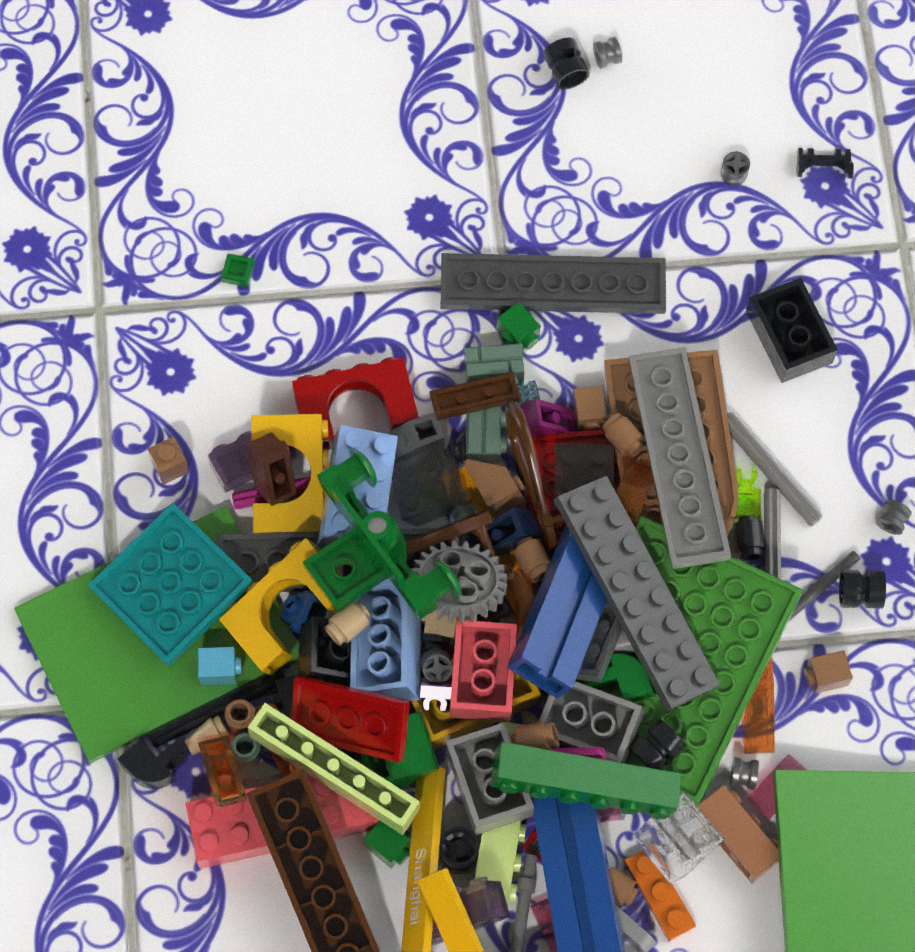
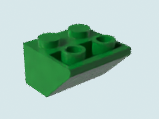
[360,712,440,789]

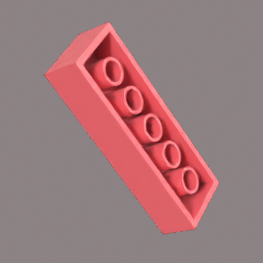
[185,763,378,869]

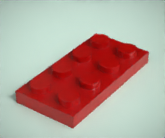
[291,676,410,763]

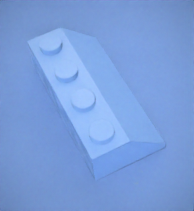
[350,579,421,701]

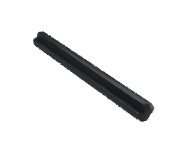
[148,668,286,747]

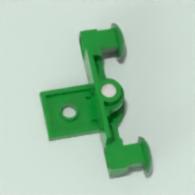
[302,449,461,620]

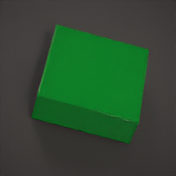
[221,253,255,288]

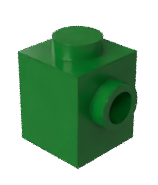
[496,302,541,350]
[363,821,411,869]

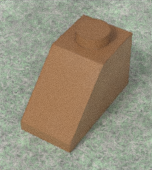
[463,459,525,518]

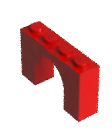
[292,357,419,450]

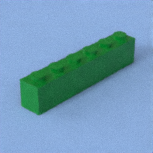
[491,742,681,819]

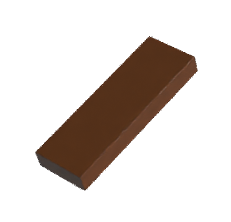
[429,372,521,420]

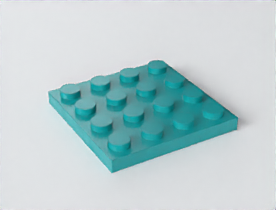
[88,503,254,667]

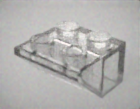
[631,792,725,884]

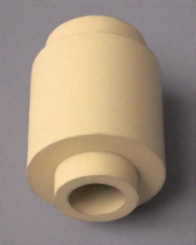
[324,602,370,646]

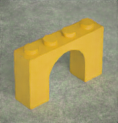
[251,414,329,533]
[219,538,342,676]

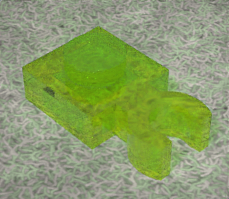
[735,468,761,520]

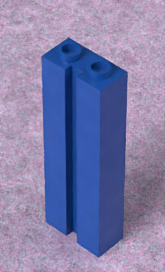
[507,526,607,699]
[530,796,625,952]

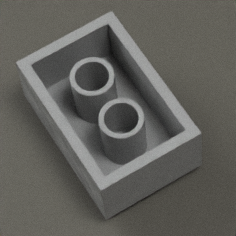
[539,681,645,763]
[445,723,534,835]

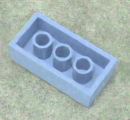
[317,425,398,547]

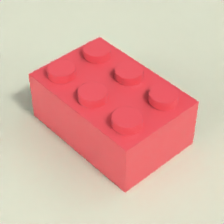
[450,620,517,722]

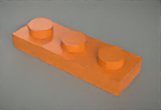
[624,846,696,942]

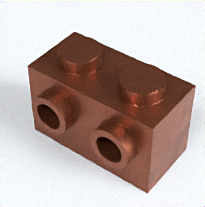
[246,432,297,506]

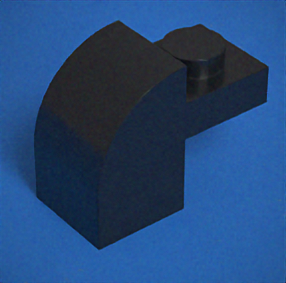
[117,737,190,789]

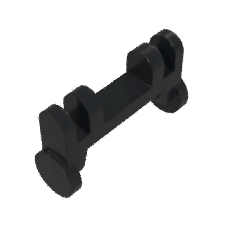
[796,148,854,179]

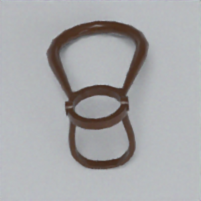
[505,401,567,549]

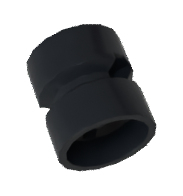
[543,37,590,90]
[839,570,886,609]
[630,718,687,770]
[439,826,479,874]

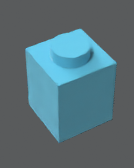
[198,647,242,685]

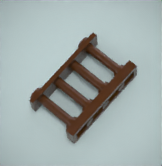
[405,509,514,585]

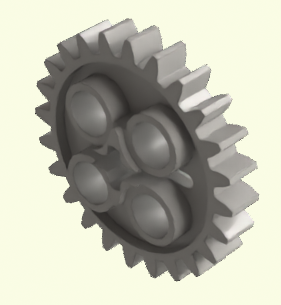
[411,540,507,624]

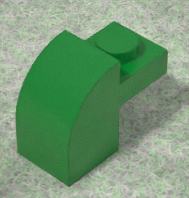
[586,654,655,703]

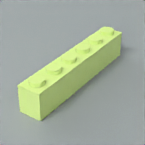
[248,703,420,835]
[471,721,527,910]

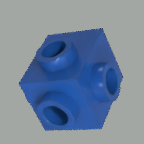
[280,590,327,634]

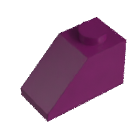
[520,398,577,436]

